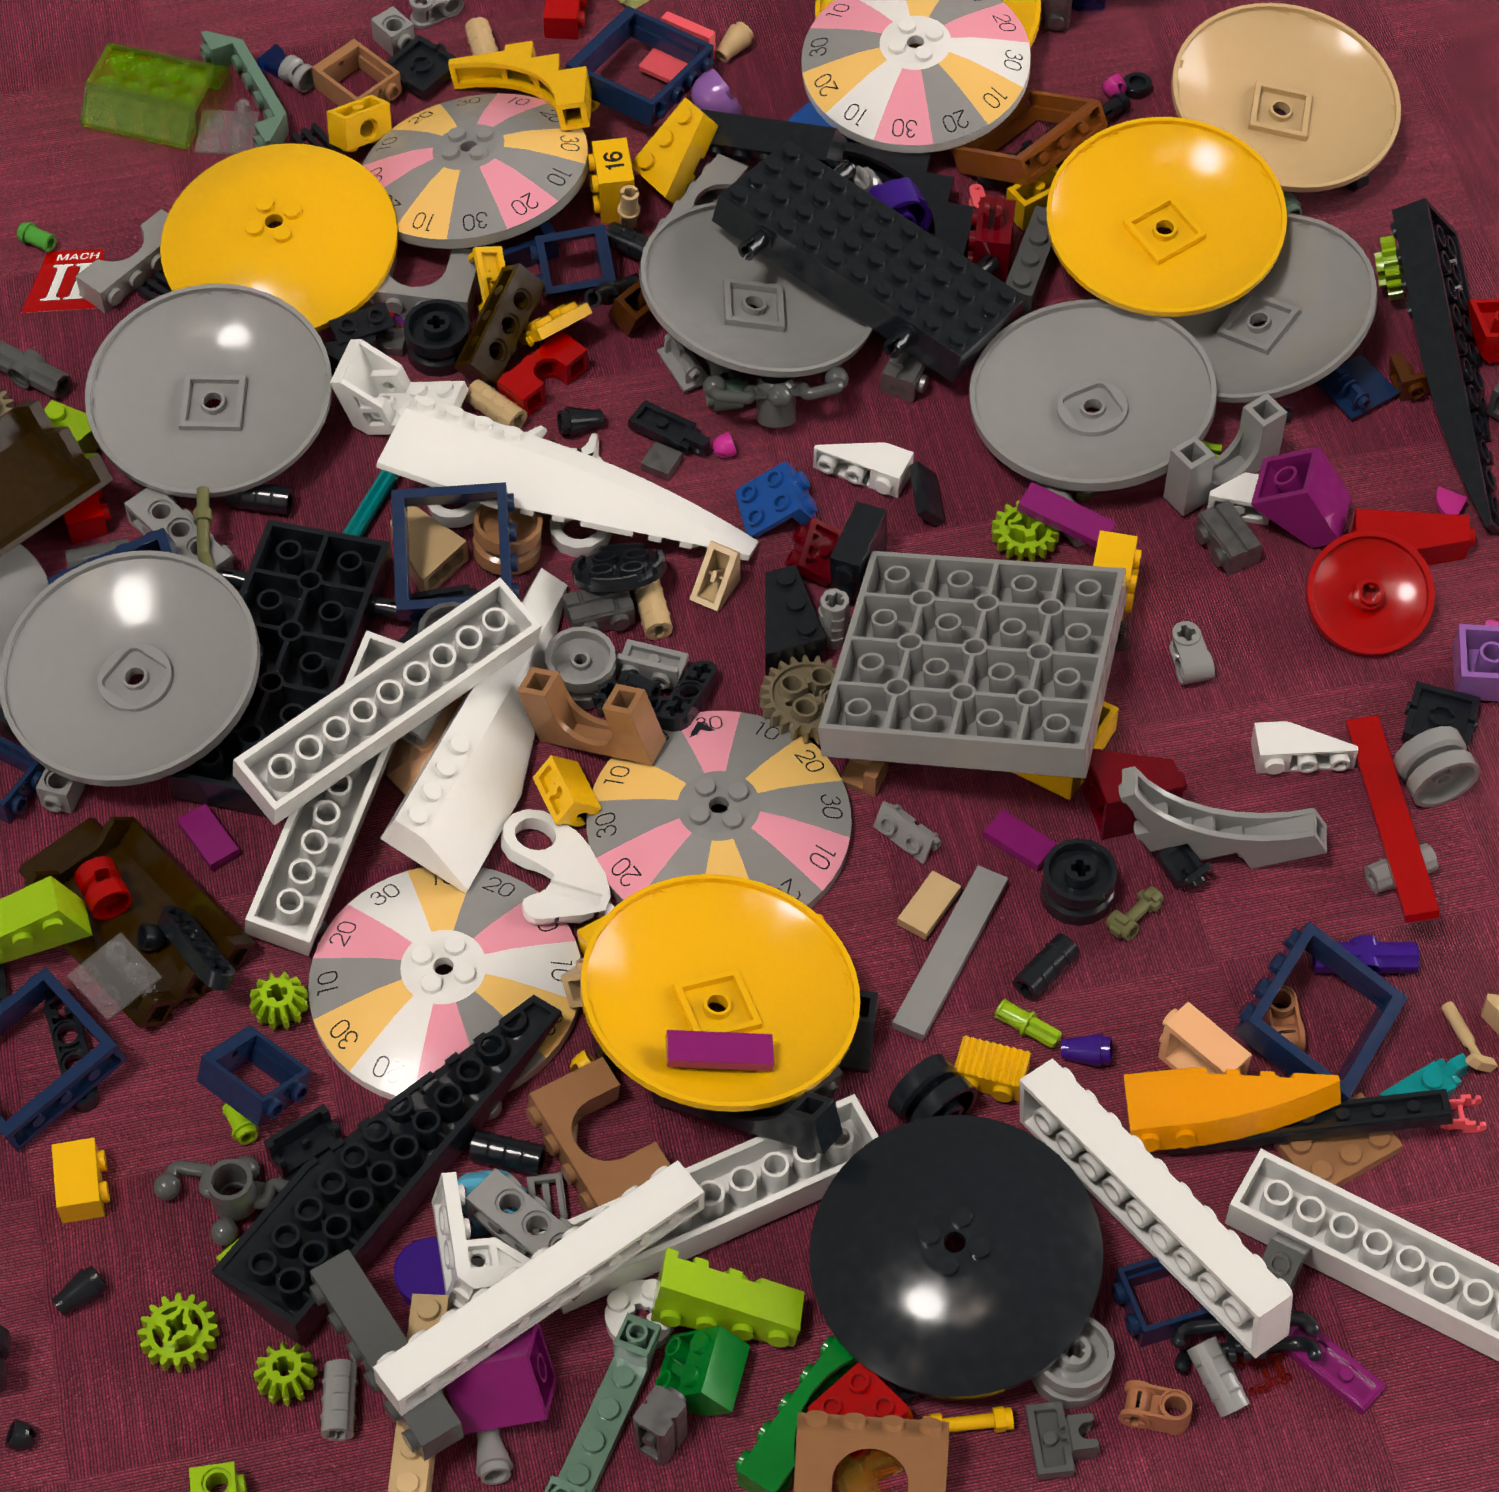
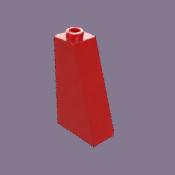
[1351,509,1476,566]

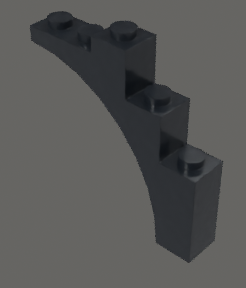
[842,142,976,258]

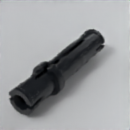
[584,273,640,308]

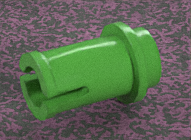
[17,222,57,252]

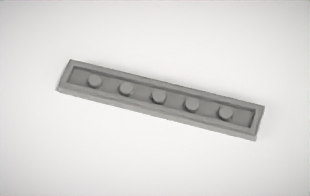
[892,865,1008,1041]

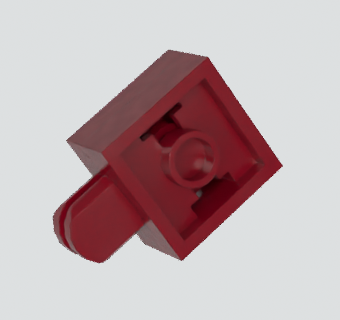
[968,194,1016,283]

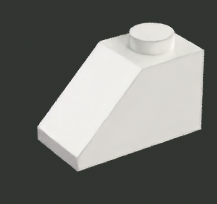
[1207,472,1269,525]

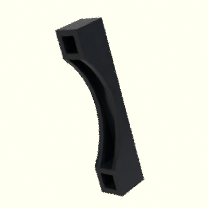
[651,1091,843,1155]

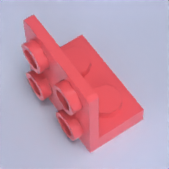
[639,11,716,83]

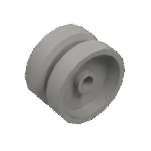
[545,626,616,710]
[1393,726,1480,807]
[1032,1317,1115,1409]

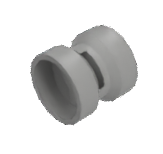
[278,55,314,93]

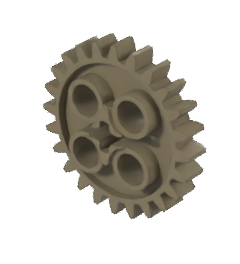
[759,655,836,745]

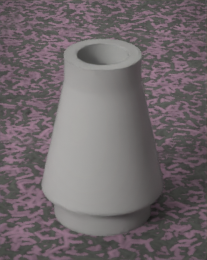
[476,1429,513,1485]

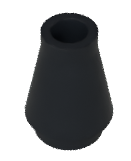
[557,406,604,437]
[52,1265,108,1316]

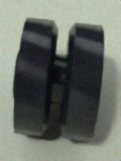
[403,299,471,377]
[1040,838,1118,926]
[888,1054,978,1123]

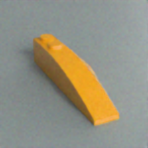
[1124,1067,1341,1152]

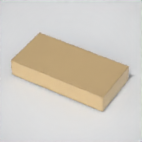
[897,870,961,940]

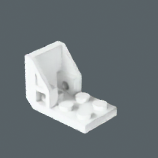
[330,339,469,435]
[432,1172,531,1310]

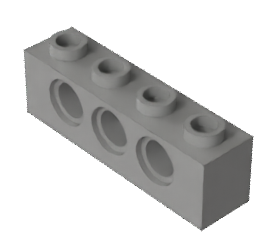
[124,488,234,573]
[466,1168,584,1301]

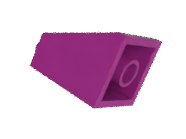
[1251,447,1352,548]
[442,1322,557,1435]

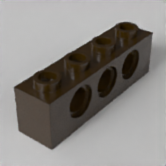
[454,263,545,386]

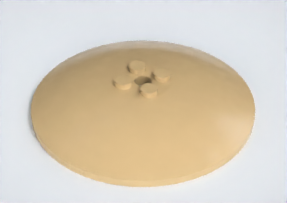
[1171,3,1401,192]

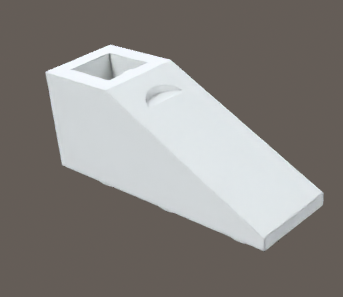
[813,442,914,498]
[1251,721,1358,775]

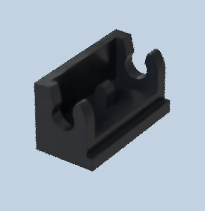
[264,1104,343,1181]

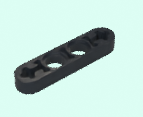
[157,905,236,991]
[44,993,100,1113]

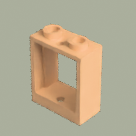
[1158,1002,1252,1075]

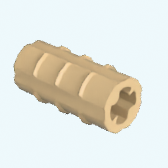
[465,17,498,55]
[465,379,527,429]
[633,579,673,640]

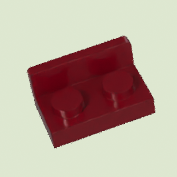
[785,516,842,587]

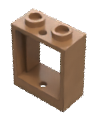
[312,39,402,106]

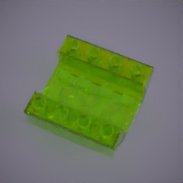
[80,42,230,149]

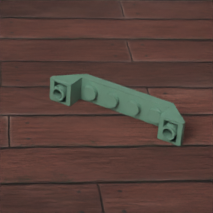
[199,31,289,148]
[544,1312,661,1492]

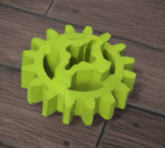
[1374,235,1404,301]
[991,500,1060,562]
[138,1293,220,1373]

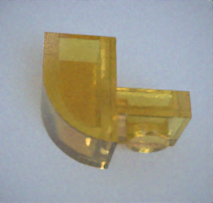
[836,1449,905,1492]

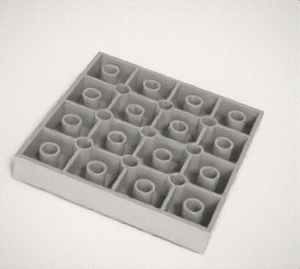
[818,551,1127,778]

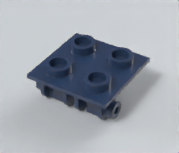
[1315,354,1399,420]

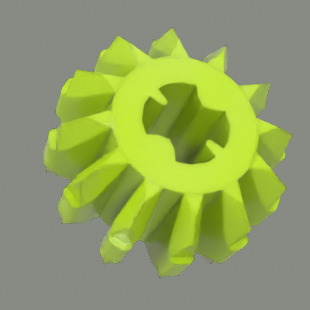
[250,971,308,1031]
[253,1341,317,1406]

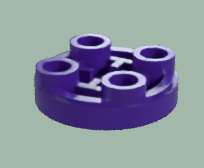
[394,1237,446,1305]

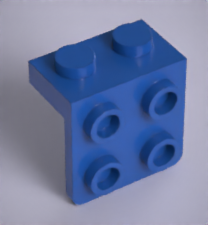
[735,461,817,539]

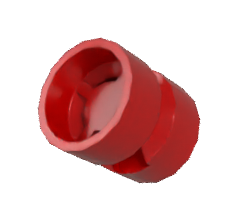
[74,856,133,921]

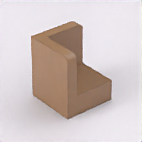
[841,759,889,797]

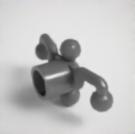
[703,367,849,428]
[153,1155,289,1246]

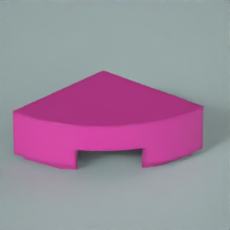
[1435,486,1467,515]

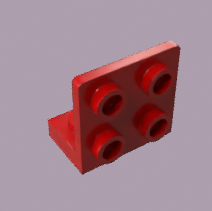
[808,1362,914,1460]

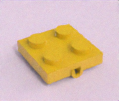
[519,301,592,347]

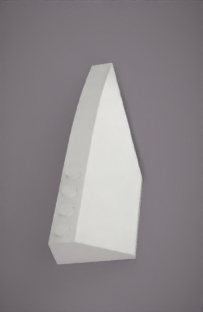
[376,395,758,561]
[380,568,568,893]

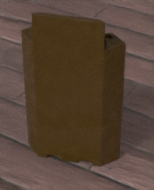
[0,400,113,557]
[18,817,256,1028]

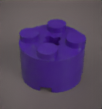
[868,177,932,231]

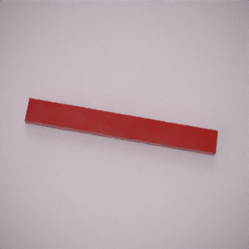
[1346,715,1440,923]

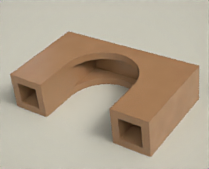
[517,667,666,765]
[526,1057,670,1212]
[794,1410,949,1492]

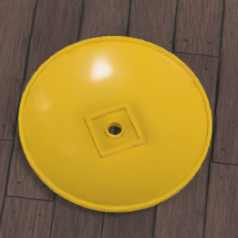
[1046,117,1287,317]
[160,143,398,332]
[580,874,860,1112]

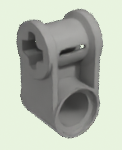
[409,0,464,29]
[1169,621,1215,685]

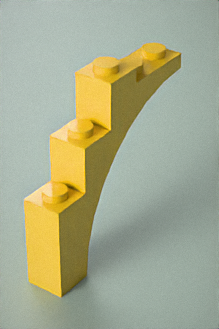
[448,41,592,131]

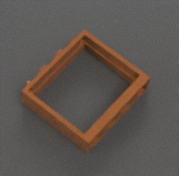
[951,89,1108,186]

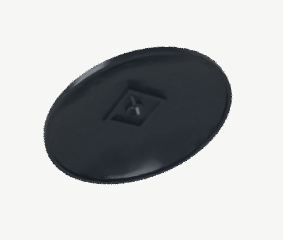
[809,1115,1103,1399]

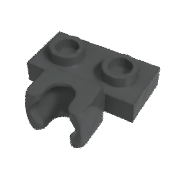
[1024,1401,1099,1480]

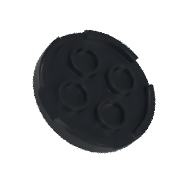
[571,542,667,592]

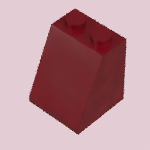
[1081,749,1187,840]

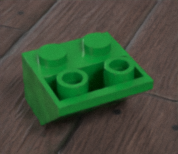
[655,1326,750,1417]

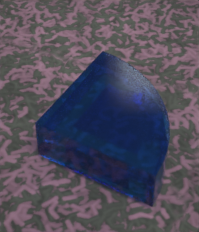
[257,44,285,78]

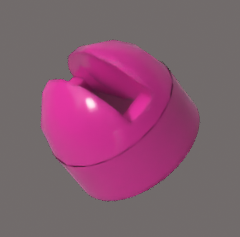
[1102,74,1127,98]
[713,432,737,458]

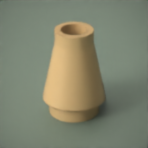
[716,21,754,63]

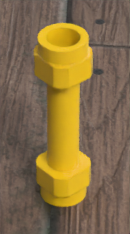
[922,1406,1014,1433]

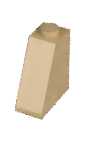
[390,506,469,592]

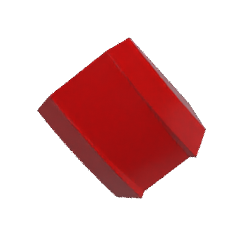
[1468,298,1499,365]

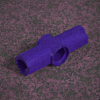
[1312,935,1419,975]

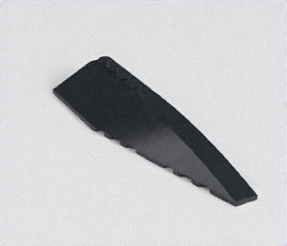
[1391,198,1499,535]
[211,995,562,1346]

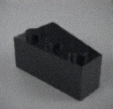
[765,565,827,676]

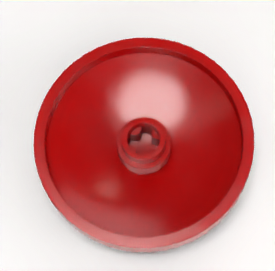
[1305,530,1435,657]

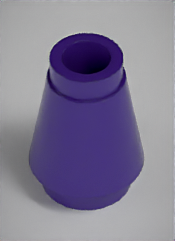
[1061,1033,1113,1068]

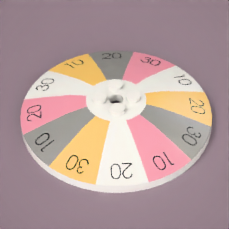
[801,0,1031,153]
[308,867,581,1100]

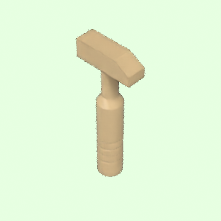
[1441,1001,1498,1073]

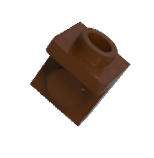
[1388,353,1430,402]

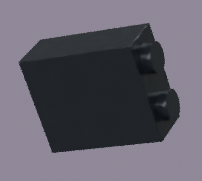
[830,501,887,604]

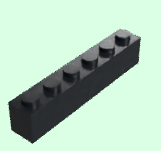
[700,109,847,169]

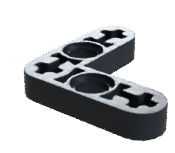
[650,660,718,732]

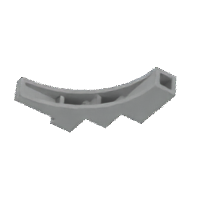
[1119,766,1327,869]

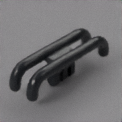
[1171,1311,1322,1373]

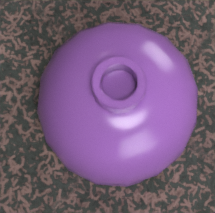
[691,68,744,115]

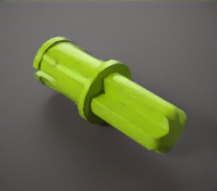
[994,999,1062,1048]

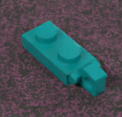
[1379,1053,1470,1097]

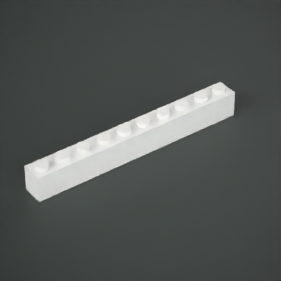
[373,1160,704,1416]

